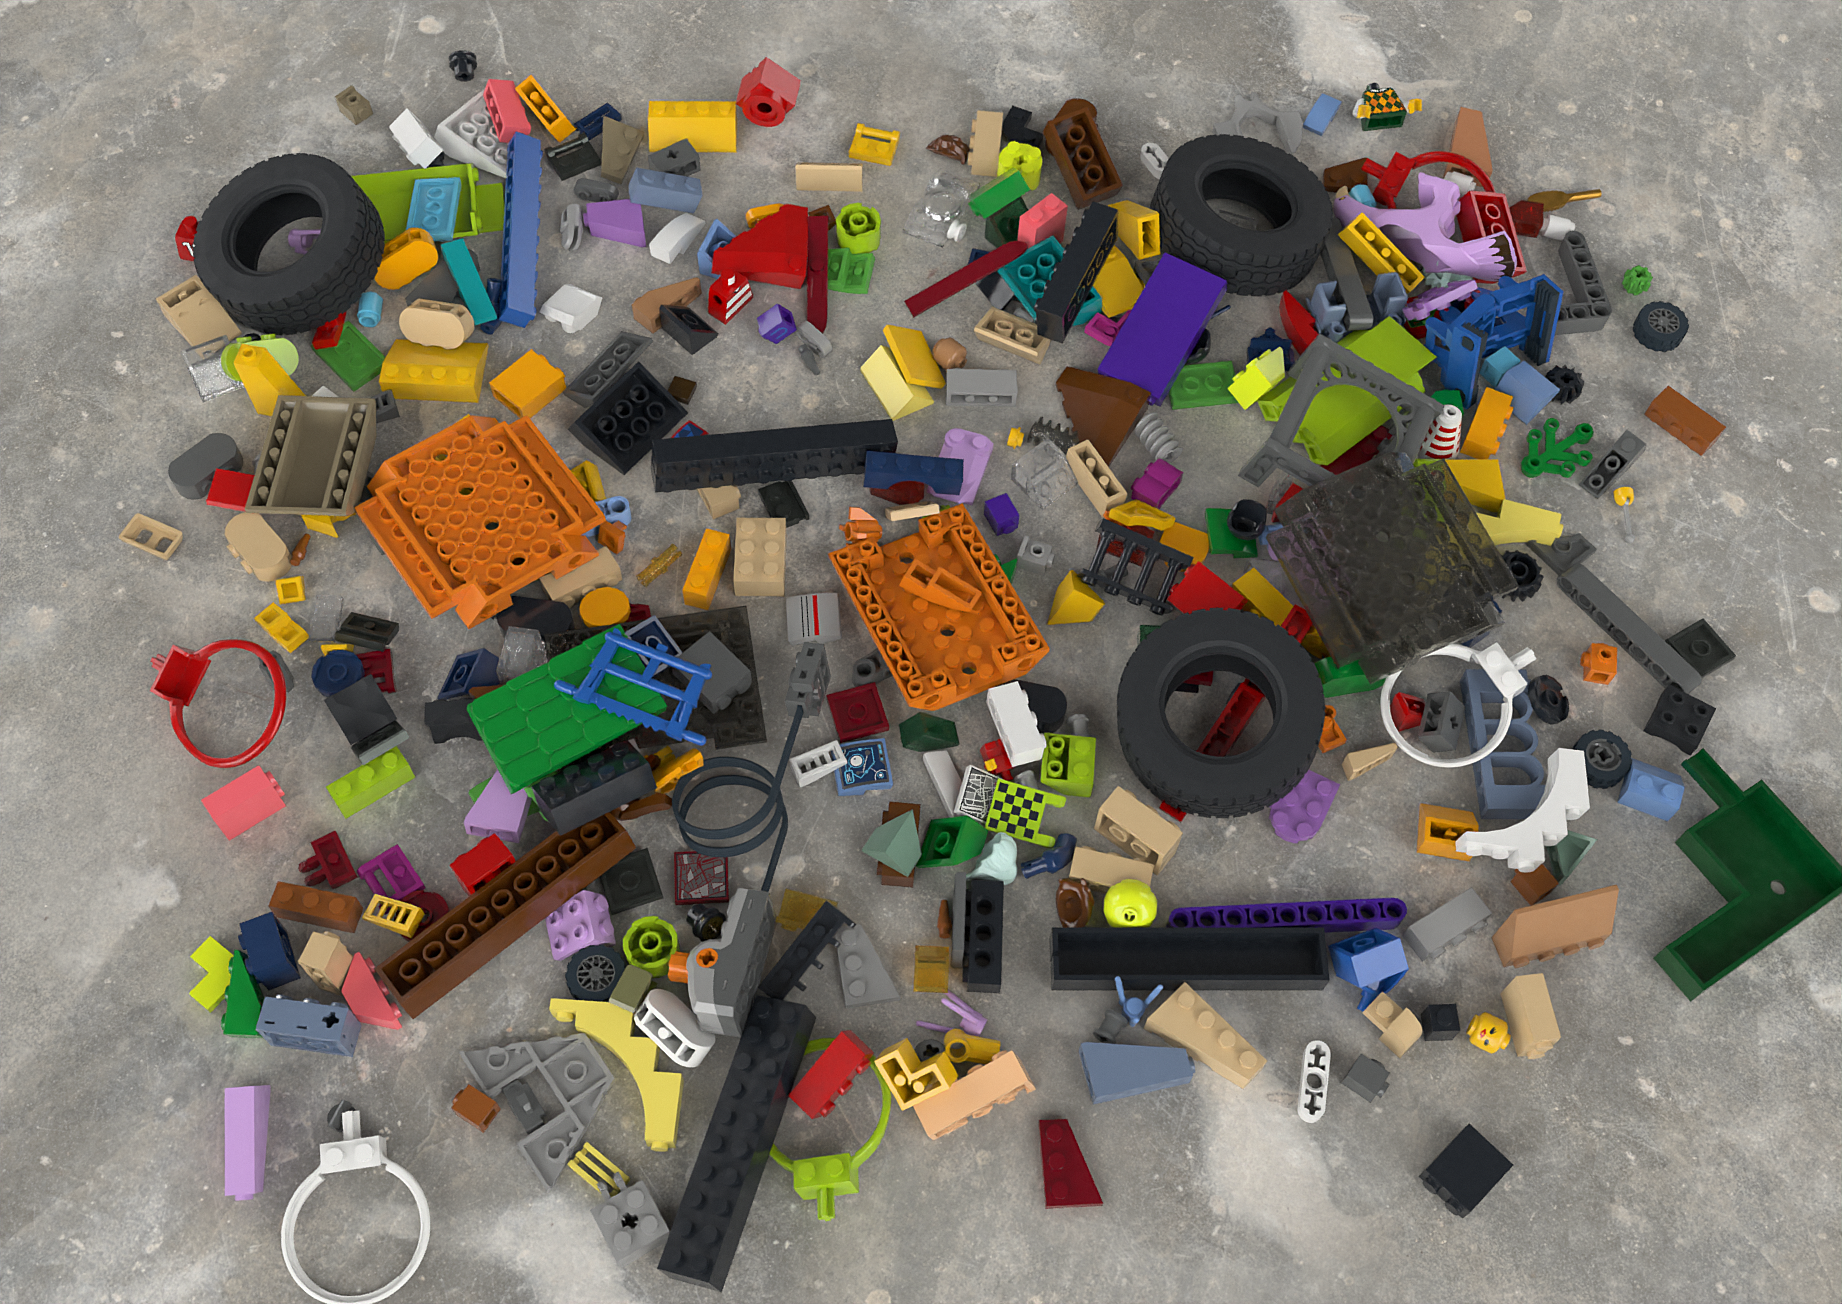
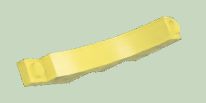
[1418,499,1563,597]
[549,998,684,1152]

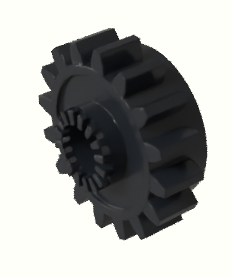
[1486,550,1544,602]

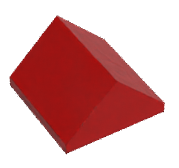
[206,468,255,512]

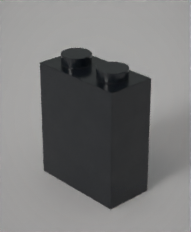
[1418,1123,1513,1219]

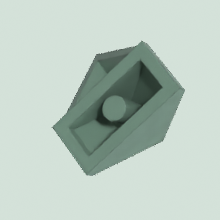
[862,809,922,877]
[1546,830,1598,886]

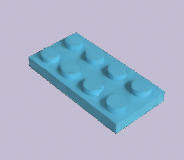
[406,177,461,242]

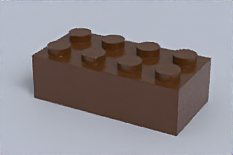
[1043,107,1123,210]

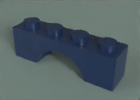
[863,451,964,495]

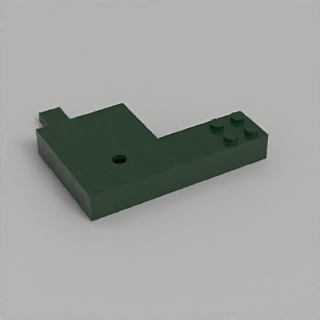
[1653,748,1842,1002]

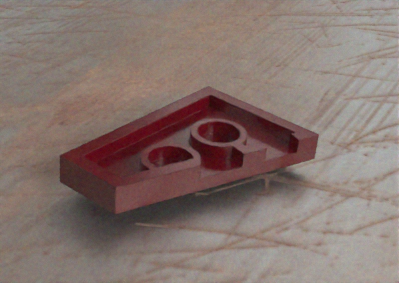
[1038,1119,1104,1209]

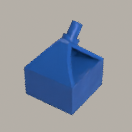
[1328,928,1409,1012]

